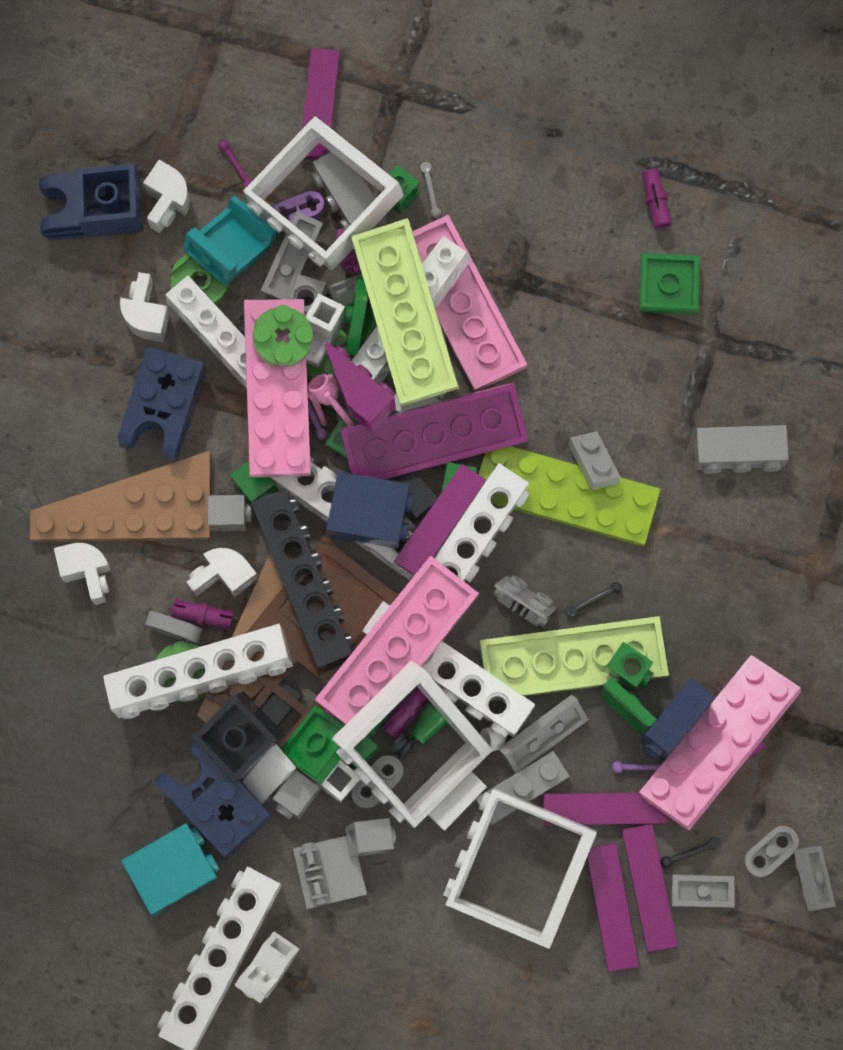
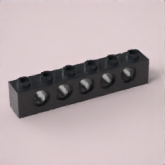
[251,489,356,674]

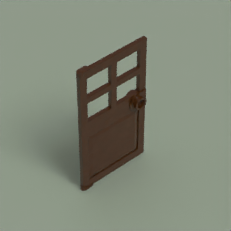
[202,535,398,749]

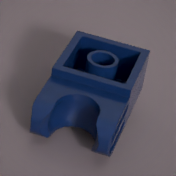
[39,164,143,240]
[118,347,207,462]
[155,742,272,860]

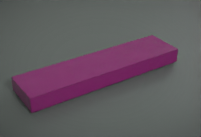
[302,48,340,160]
[394,464,487,576]
[543,793,667,826]
[621,824,678,953]
[587,843,639,972]

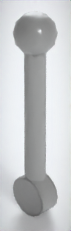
[420,162,441,219]

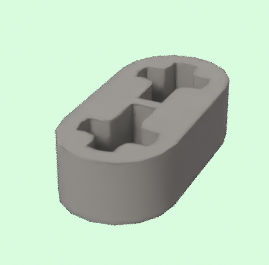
[144,611,203,645]

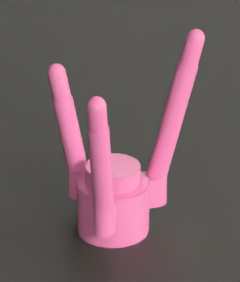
[307,374,355,426]

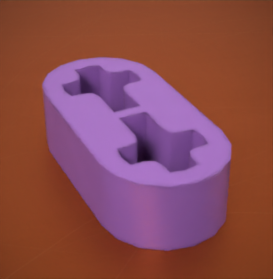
[273,191,325,231]

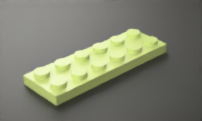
[351,218,459,406]
[480,616,669,701]

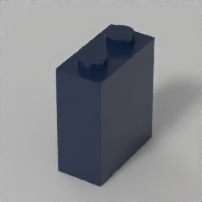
[326,471,414,549]
[640,677,715,762]

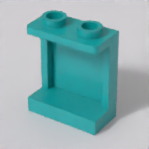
[183,196,276,287]
[121,823,220,917]

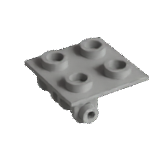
[493,575,557,628]
[293,836,367,909]

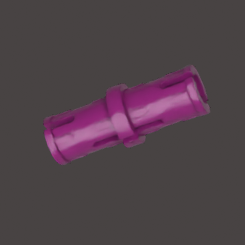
[641,168,672,229]
[171,598,234,631]
[381,686,428,740]

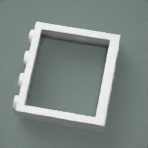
[243,116,404,271]
[332,661,493,828]
[443,788,597,949]

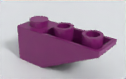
[325,342,396,433]

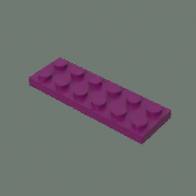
[340,382,528,479]

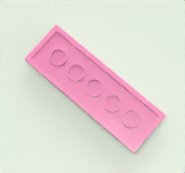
[413,215,527,392]
[244,299,310,477]
[315,556,479,739]
[639,655,801,831]

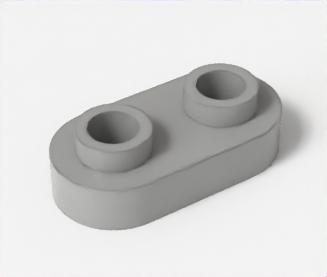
[351,755,403,809]
[744,826,799,878]

